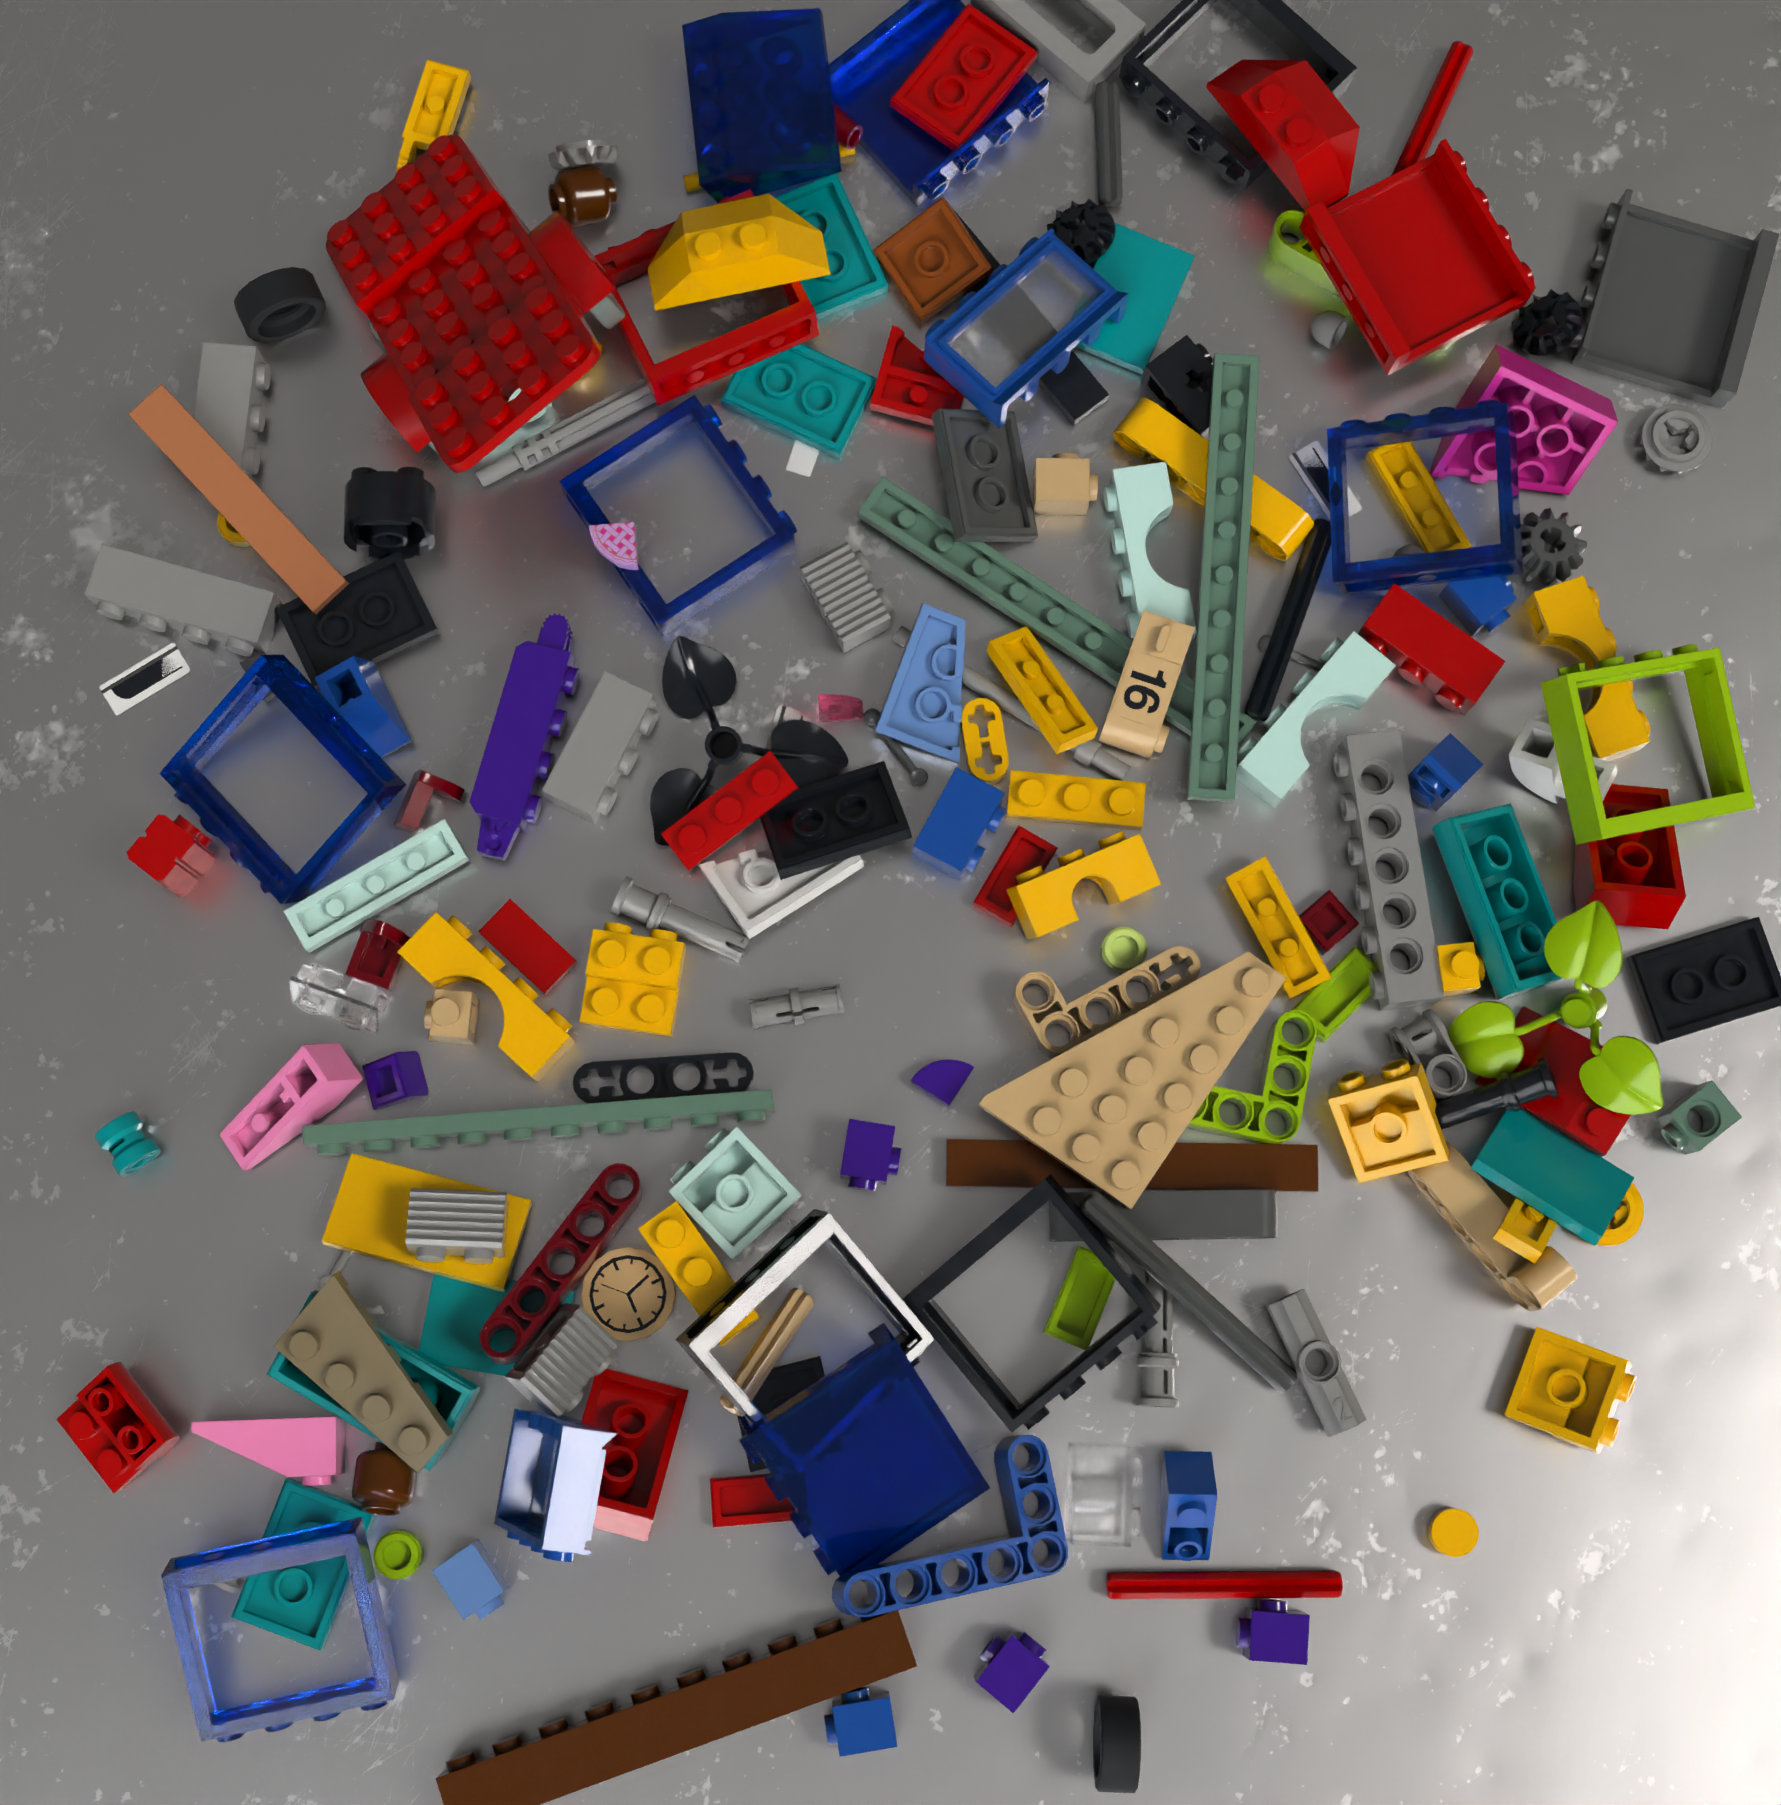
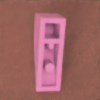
[219,1043,364,1171]
[191,1416,345,1486]

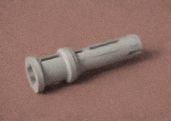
[610,876,750,963]
[1136,1271,1179,1407]

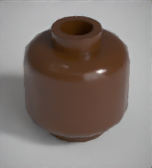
[548,165,617,228]
[352,1442,417,1516]

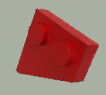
[870,325,965,426]

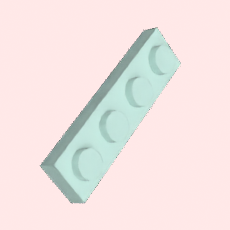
[283,819,469,953]

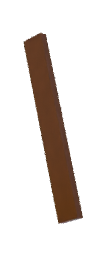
[946,1139,1318,1192]

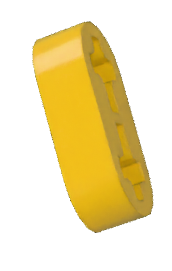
[960,698,1009,785]

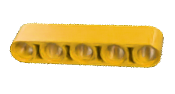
[1112,397,1314,561]

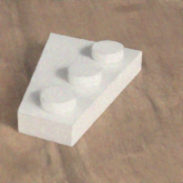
[699,849,864,939]

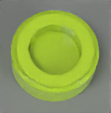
[373,1530,424,1580]

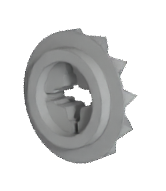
[548,139,618,170]
[1639,404,1712,475]

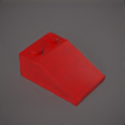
[1573,784,1686,930]
[1474,1006,1631,1156]
[581,1369,688,1542]

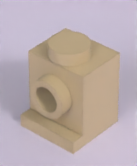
[424,989,480,1045]

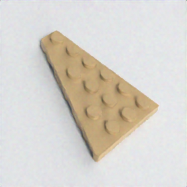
[978,952,1287,1210]

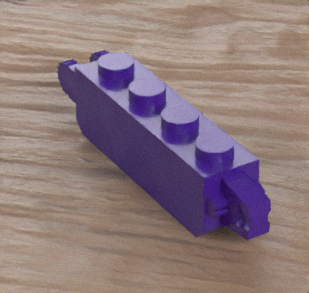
[469,613,580,861]

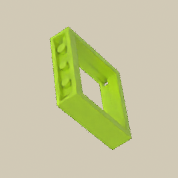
[1541,644,1756,845]

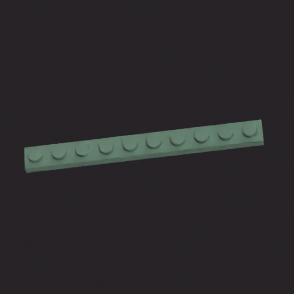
[1187,353,1260,802]
[857,476,1257,749]
[302,1089,775,1156]

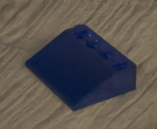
[682,8,842,203]

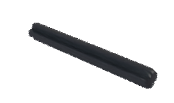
[1244,518,1337,721]

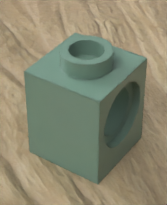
[1656,1080,1742,1155]

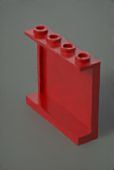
[1299,139,1536,376]

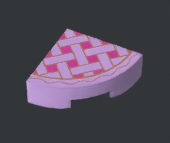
[589,522,639,570]

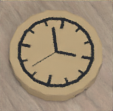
[581,1247,676,1342]

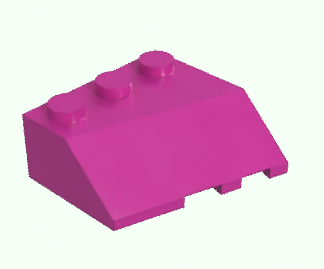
[1429,344,1618,495]

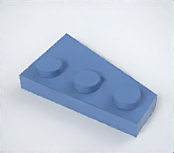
[874,603,966,763]

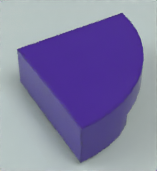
[910,1060,974,1107]

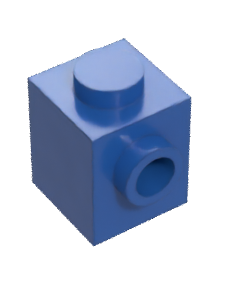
[1439,557,1517,637]
[824,1687,897,1757]

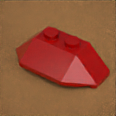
[1206,59,1360,212]

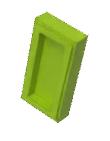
[1291,945,1376,1043]
[1043,1245,1116,1350]

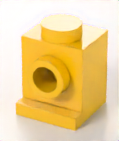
[1436,942,1485,998]

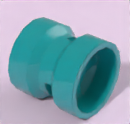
[95,1111,161,1177]

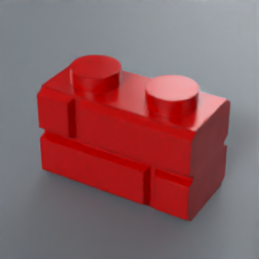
[126,814,216,897]

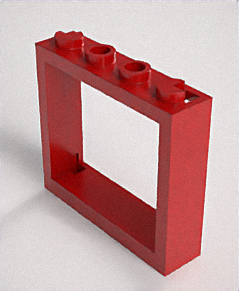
[595,189,819,406]

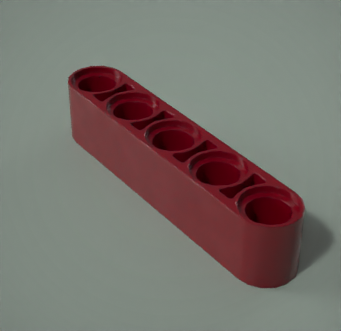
[480,1163,642,1365]

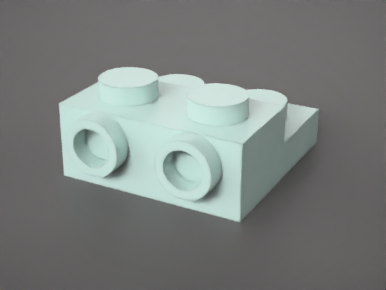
[668,1127,802,1261]

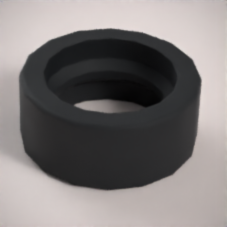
[234,267,326,343]
[1093,1695,1141,1793]

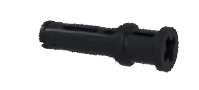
[1435,1057,1560,1130]

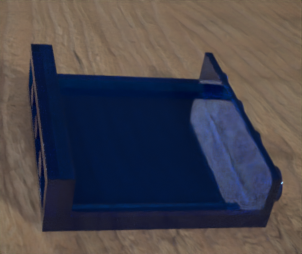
[815,0,1050,207]
[738,1323,990,1576]

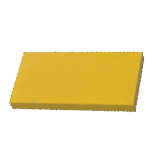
[322,1153,532,1292]

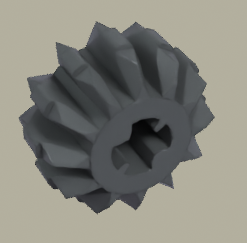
[1508,508,1587,586]

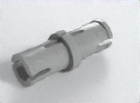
[749,984,844,1029]

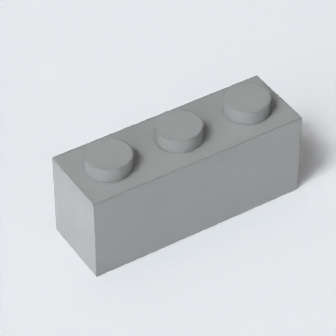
[193,342,271,478]
[542,671,659,824]

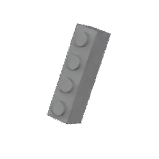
[84,544,283,656]

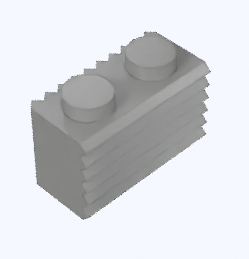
[800,542,894,653]
[405,1188,509,1264]
[505,1303,618,1417]

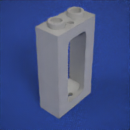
[970,0,1146,103]

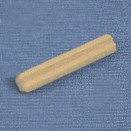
[720,1288,814,1416]

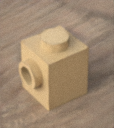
[1033,452,1098,516]

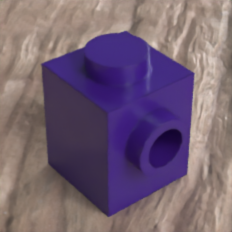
[840,1119,901,1191]
[1235,1599,1310,1665]
[973,1631,1050,1714]

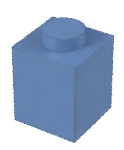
[432,1540,510,1620]

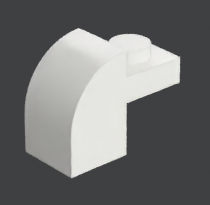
[1509,717,1617,804]

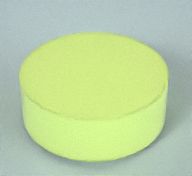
[1100,927,1147,974]

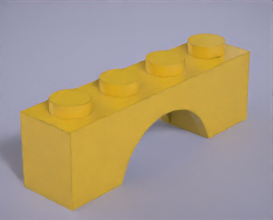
[1522,575,1650,761]
[397,912,575,1082]

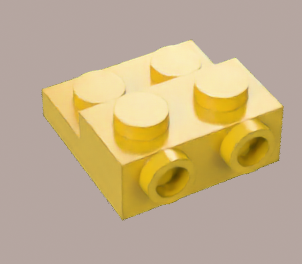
[579,922,686,1038]
[1328,1059,1450,1183]
[1504,1327,1636,1454]

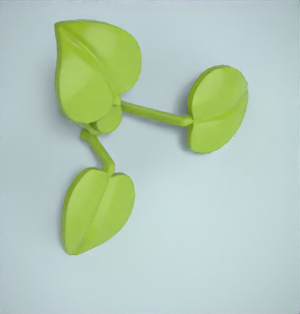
[1447,900,1664,1115]

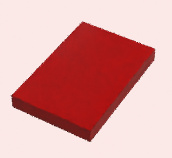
[890,3,1038,155]

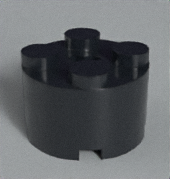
[343,467,436,559]

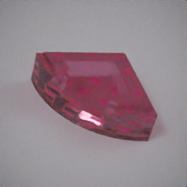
[818,694,864,722]

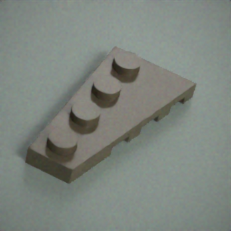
[273,1271,453,1473]

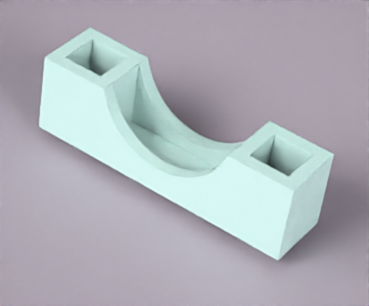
[1103,462,1197,645]
[1236,631,1396,809]

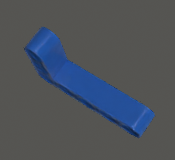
[832,1435,1068,1617]

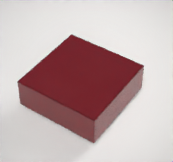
[1299,889,1360,955]

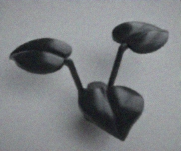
[650,636,848,846]

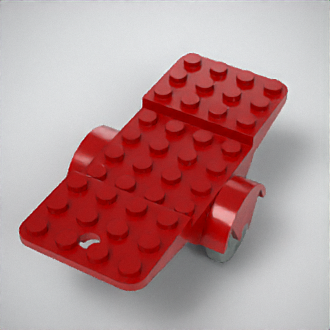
[325,135,625,473]

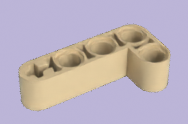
[1013,946,1201,1058]
[1408,1141,1578,1311]

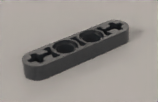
[573,1052,754,1104]

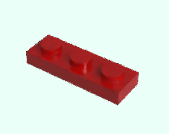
[661,751,799,871]

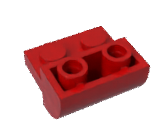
[57,1362,180,1493]

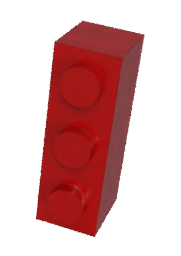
[1357,583,1506,714]

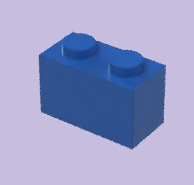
[912,767,1007,880]

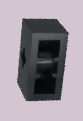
[1141,335,1213,440]

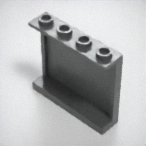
[1569,189,1779,409]

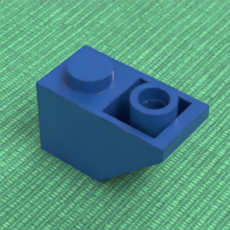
[315,656,412,762]
[1408,733,1484,811]
[1160,1451,1217,1561]

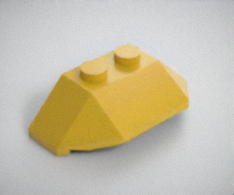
[648,194,831,311]

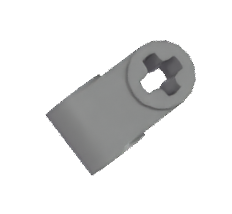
[1388,1009,1467,1101]

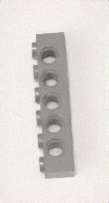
[1333,729,1444,1011]

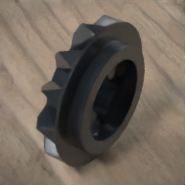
[1047,199,1116,264]
[1511,289,1583,356]

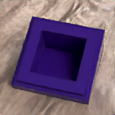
[362,1051,428,1110]

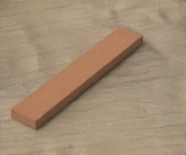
[128,384,349,614]

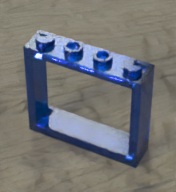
[560,395,797,637]
[1327,400,1523,595]
[159,654,406,905]
[161,1517,399,1743]

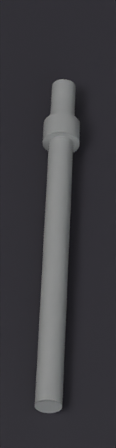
[893,626,1131,781]

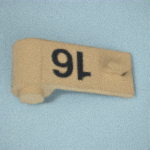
[1098,610,1195,759]

